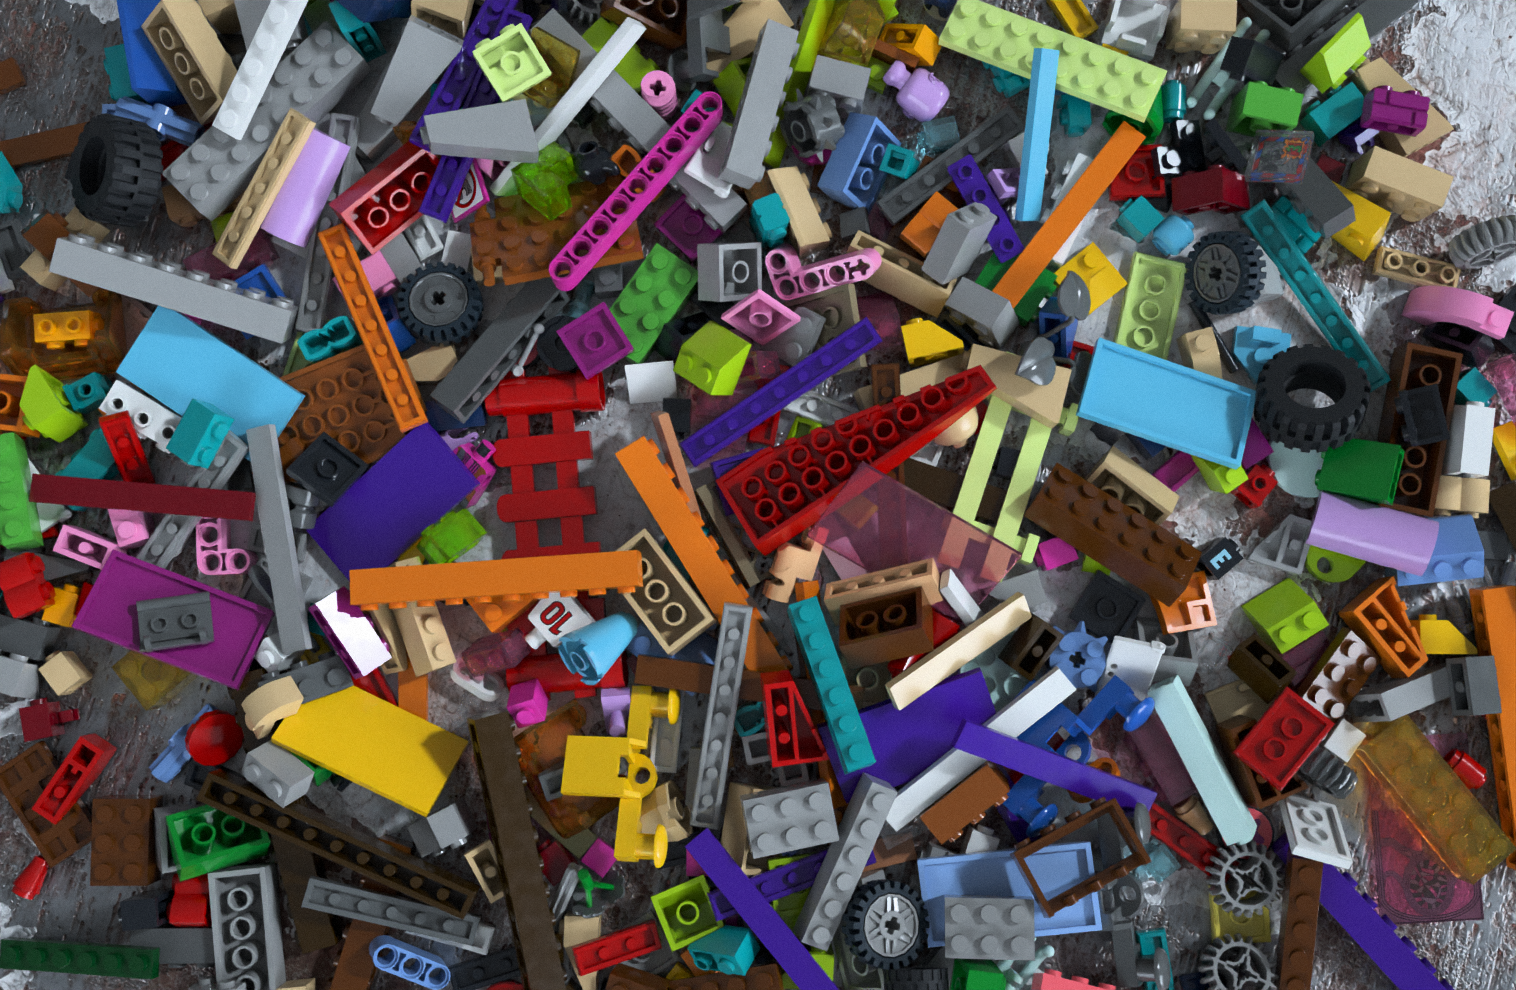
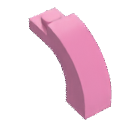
[1401,286,1514,340]

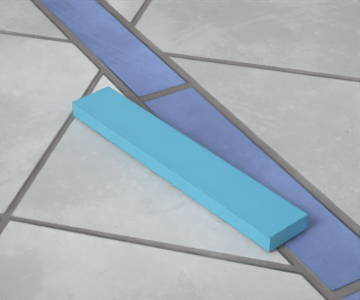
[1015,48,1059,221]

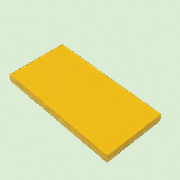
[271,686,469,818]

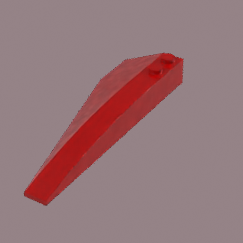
[716,365,997,556]

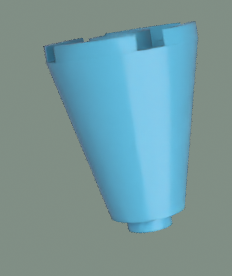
[558,611,638,685]

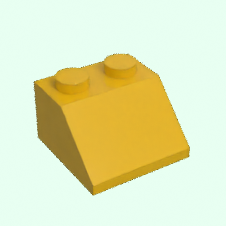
[901,318,964,368]

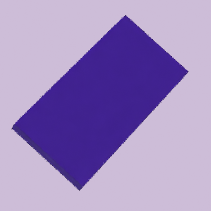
[305,422,481,582]
[817,667,996,804]

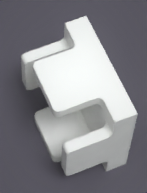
[1099,0,1169,61]

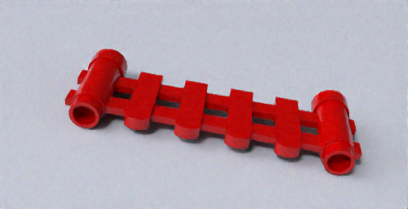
[485,367,629,701]

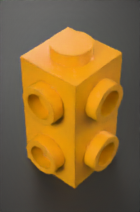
[33,310,105,349]

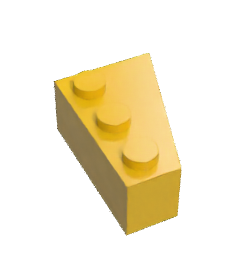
[1330,180,1391,262]

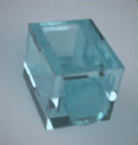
[917,115,960,156]
[1141,838,1181,884]

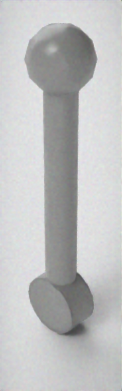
[511,323,544,376]

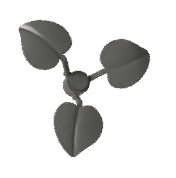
[1015,270,1092,396]

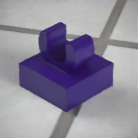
[1337,119,1380,155]

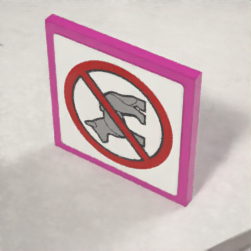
[451,158,490,223]

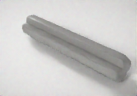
[549,862,582,932]

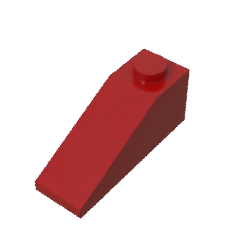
[32,733,118,825]

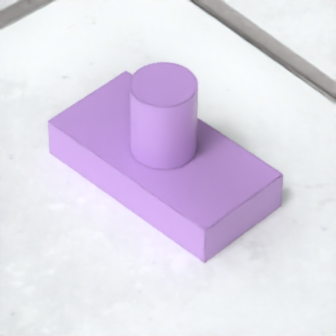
[986,168,1021,205]
[601,687,631,737]

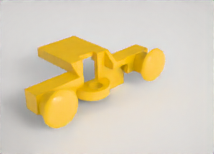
[561,685,681,868]

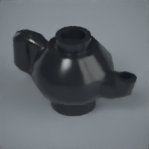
[565,141,621,185]

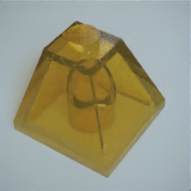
[817,0,886,66]

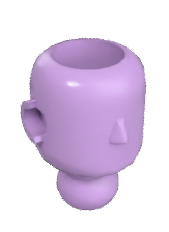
[883,60,950,123]

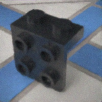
[1394,384,1450,447]

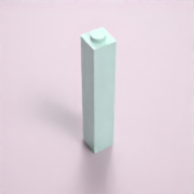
[1147,674,1257,846]

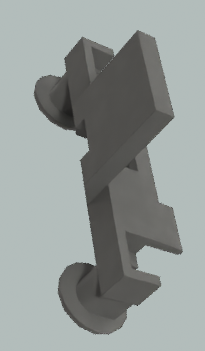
[667,0,740,92]
[1094,802,1171,990]

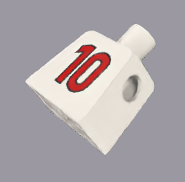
[524,593,596,650]

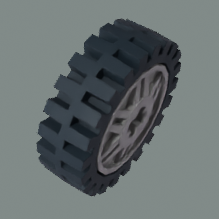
[842,879,929,970]

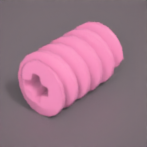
[640,70,678,120]

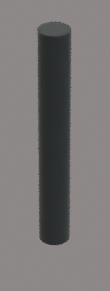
[1188,300,1240,374]

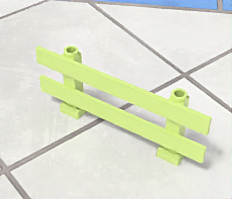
[937,352,1079,583]

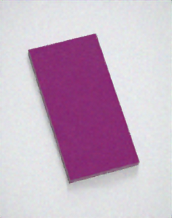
[72,549,275,691]

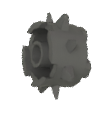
[780,88,845,163]

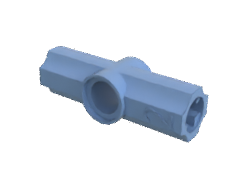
[114,96,205,147]
[149,703,220,783]

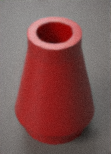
[11,854,49,900]

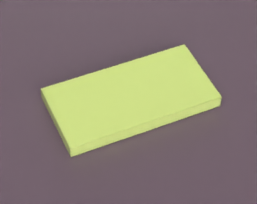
[1113,251,1187,360]

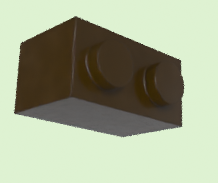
[998,613,1064,682]
[1225,633,1298,704]

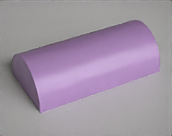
[260,128,351,248]
[1306,491,1439,576]

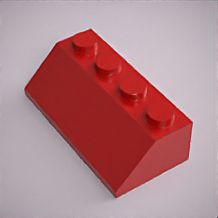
[329,141,440,255]

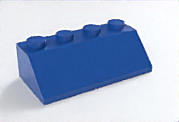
[117,0,187,107]

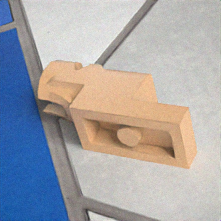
[762,522,829,603]

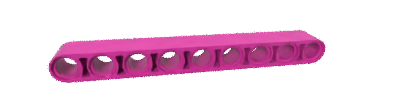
[549,91,723,291]

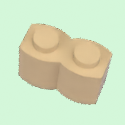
[1433,475,1490,519]

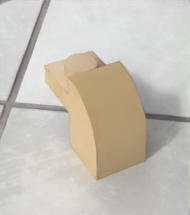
[241,675,304,739]

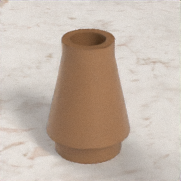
[1173,793,1213,835]

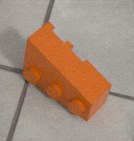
[466,556,542,633]

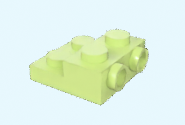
[472,23,552,103]

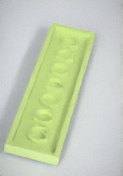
[938,0,1167,123]

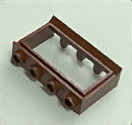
[1010,796,1152,918]

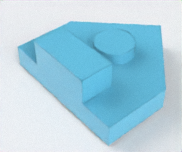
[1231,326,1291,385]

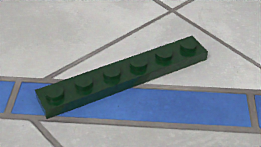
[0,937,160,979]

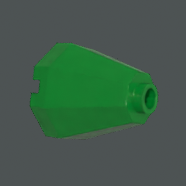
[1102,87,1164,145]

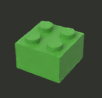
[1225,81,1304,139]

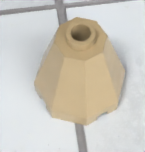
[640,780,693,842]

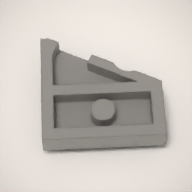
[1246,514,1312,576]

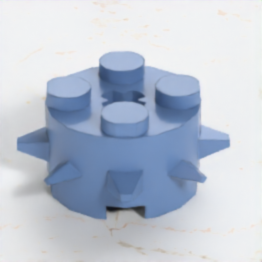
[1041,621,1108,697]

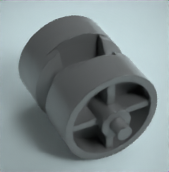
[285,481,320,533]

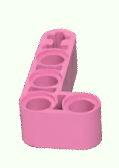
[765,243,882,300]
[196,517,259,576]

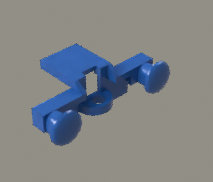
[1002,675,1155,838]

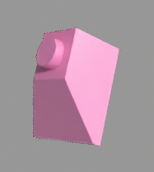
[721,288,800,346]

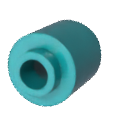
[1161,80,1187,123]

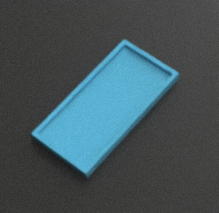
[116,306,305,462]
[1076,337,1256,470]

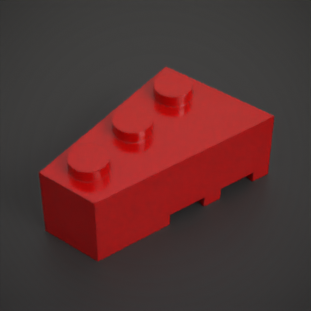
[760,670,830,768]

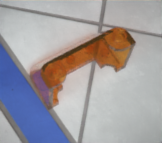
[0,288,128,380]
[514,698,627,839]

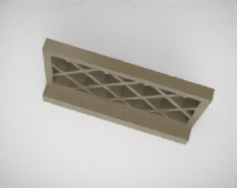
[694,481,800,590]

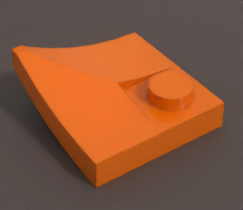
[1148,571,1217,635]

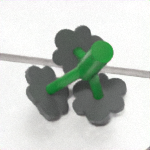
[572,868,625,918]

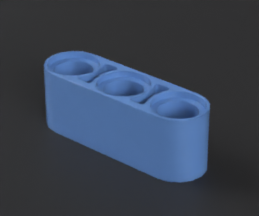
[369,935,451,990]

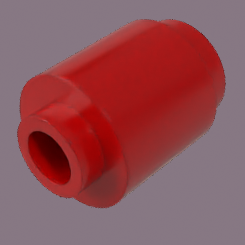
[1440,748,1487,790]

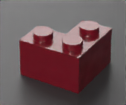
[1171,165,1250,216]

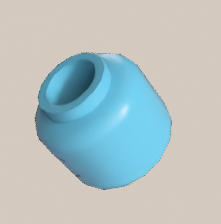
[1152,215,1194,256]

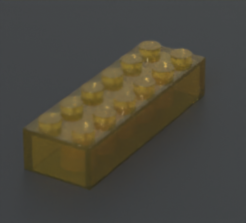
[1355,715,1516,885]

